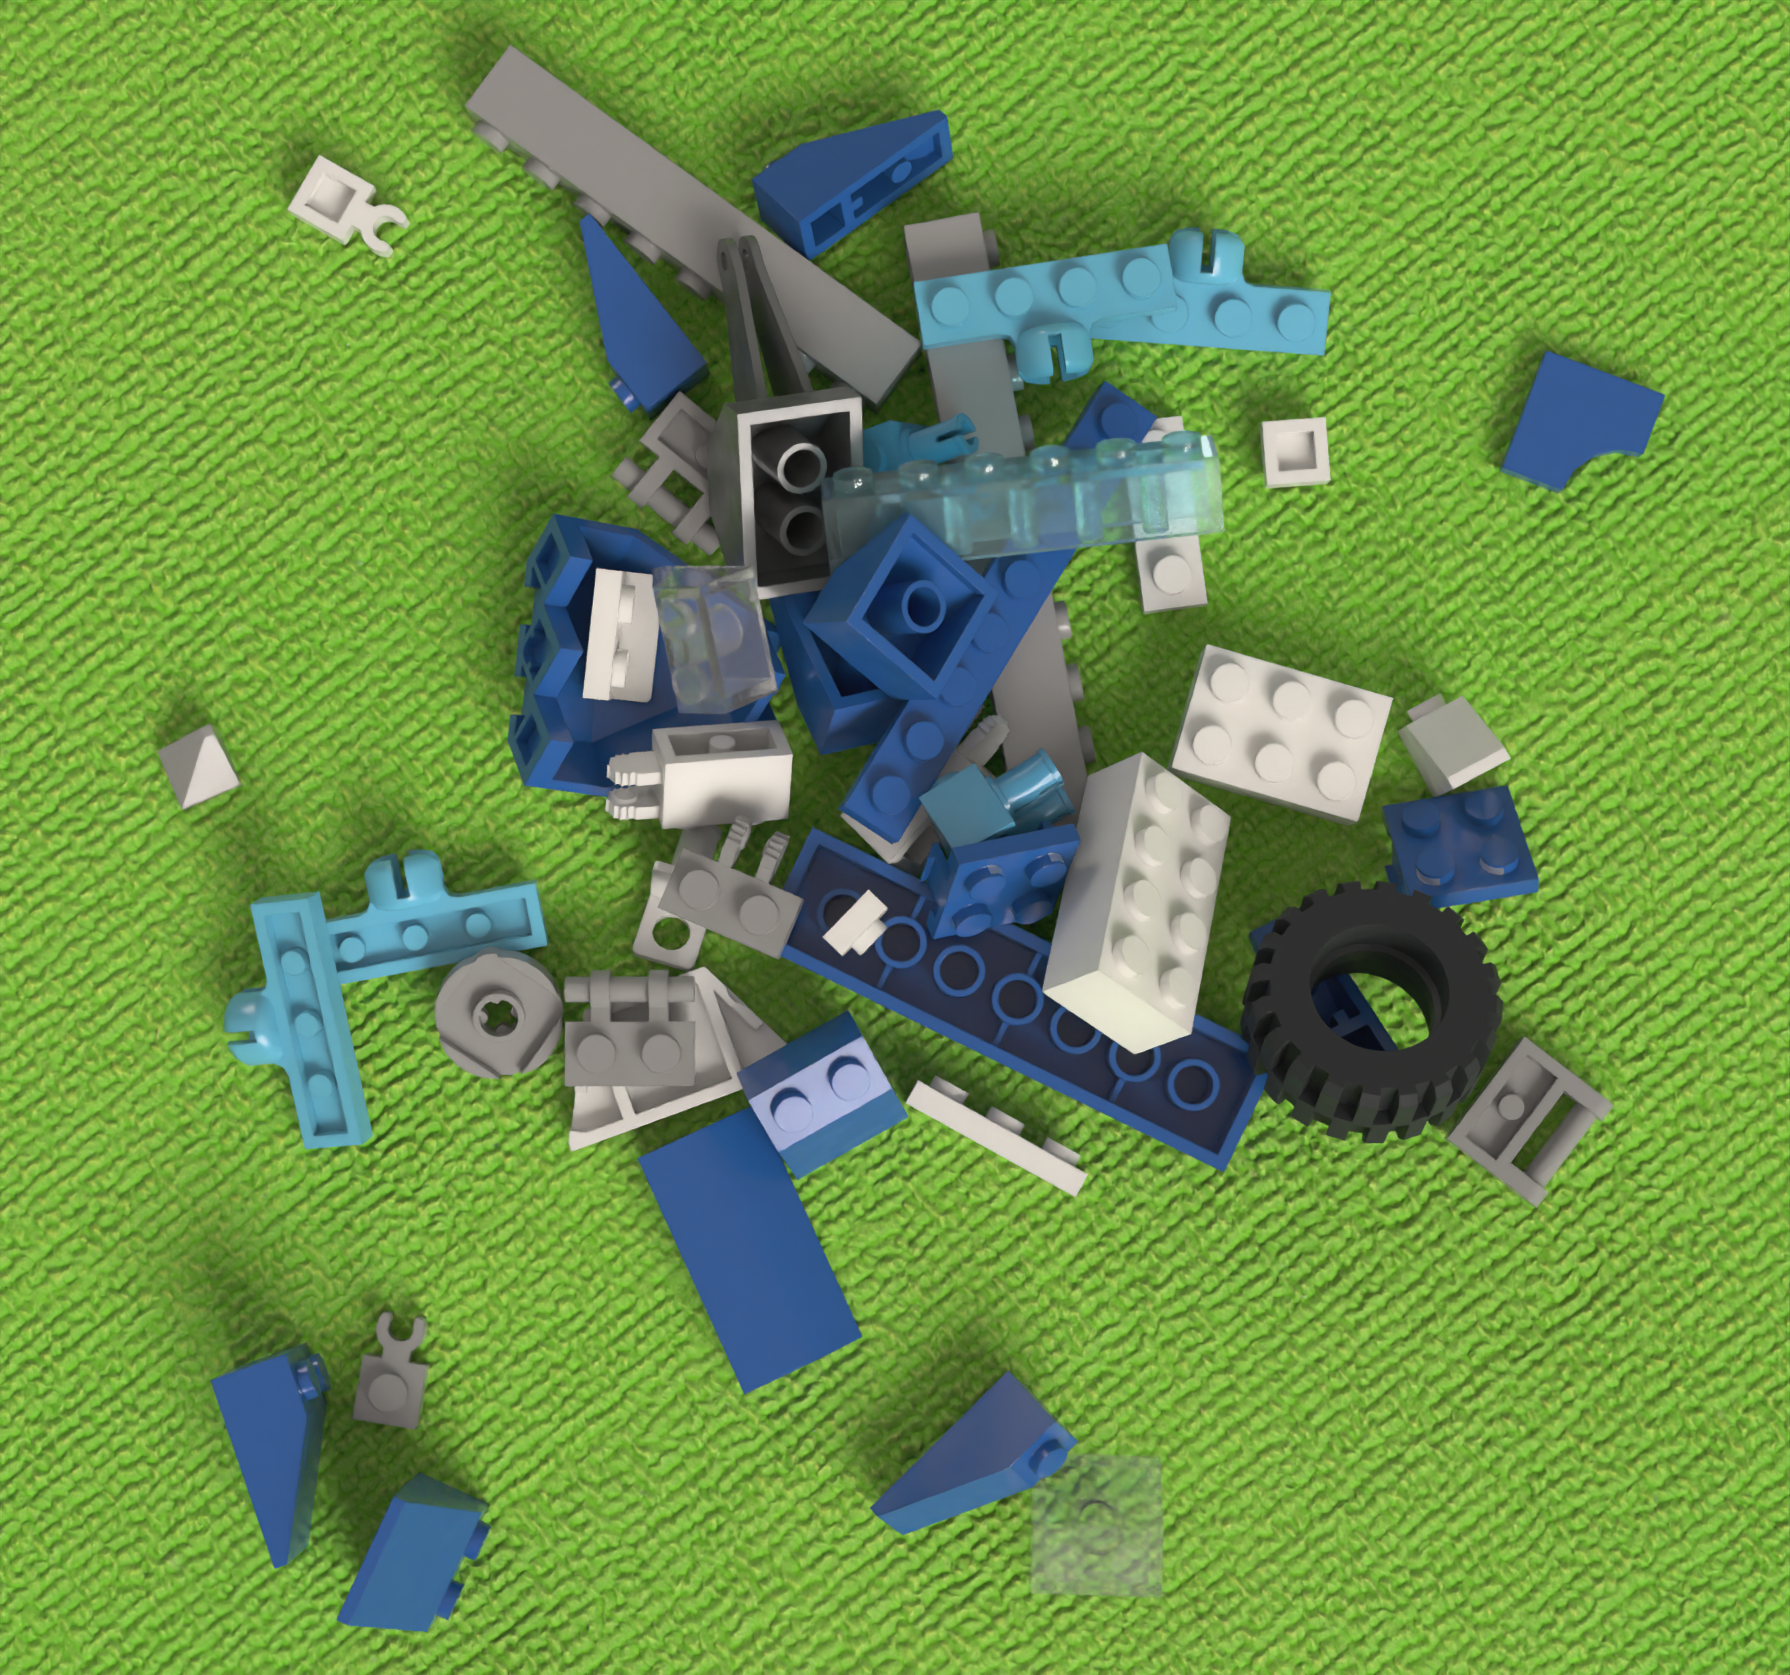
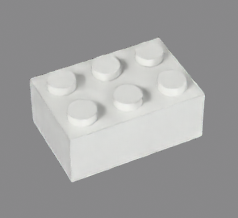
[1167,644,1393,826]

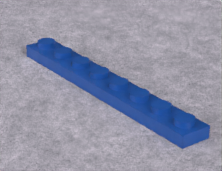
[838,381,1157,844]

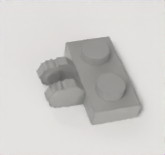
[658,815,805,960]

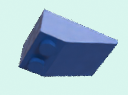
[769,590,904,755]
[211,1342,331,1569]
[337,1472,492,1632]

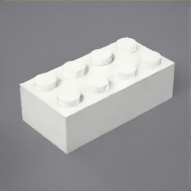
[1042,752,1231,1054]

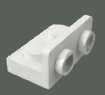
[583,568,664,702]

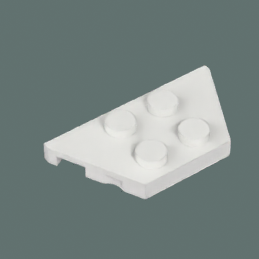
[568,966,787,1152]

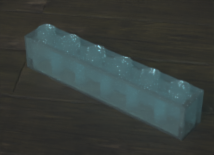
[821,430,1224,575]

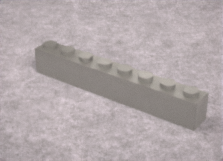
[465,45,922,415]

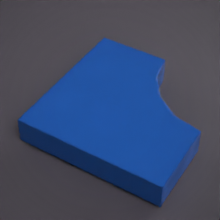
[1499,350,1665,493]

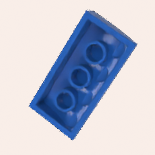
[638,1106,862,1394]

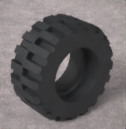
[1240,881,1503,1143]

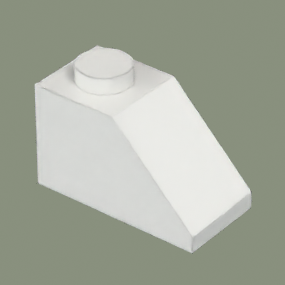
[1398,693,1511,797]

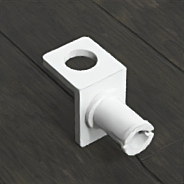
[633,825,722,972]

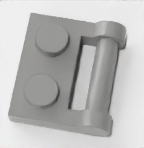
[1444,1037,1613,1208]

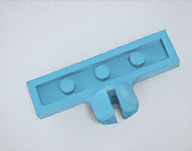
[1090,227,1331,356]
[913,244,1178,384]
[325,850,549,985]
[224,891,373,1149]

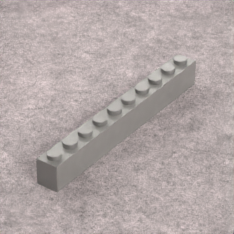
[903,212,1095,829]

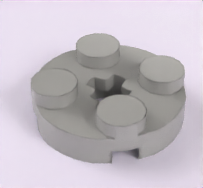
[435,947,563,1079]

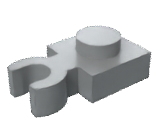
[352,1310,430,1430]

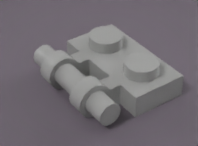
[611,391,720,556]
[564,970,696,1086]

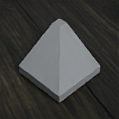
[157,724,242,810]

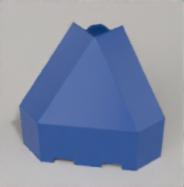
[507,514,786,797]

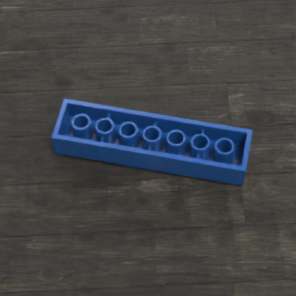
[781,827,1268,1172]

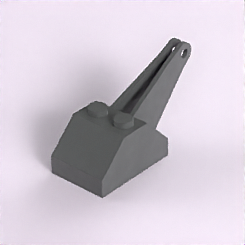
[706,235,866,602]

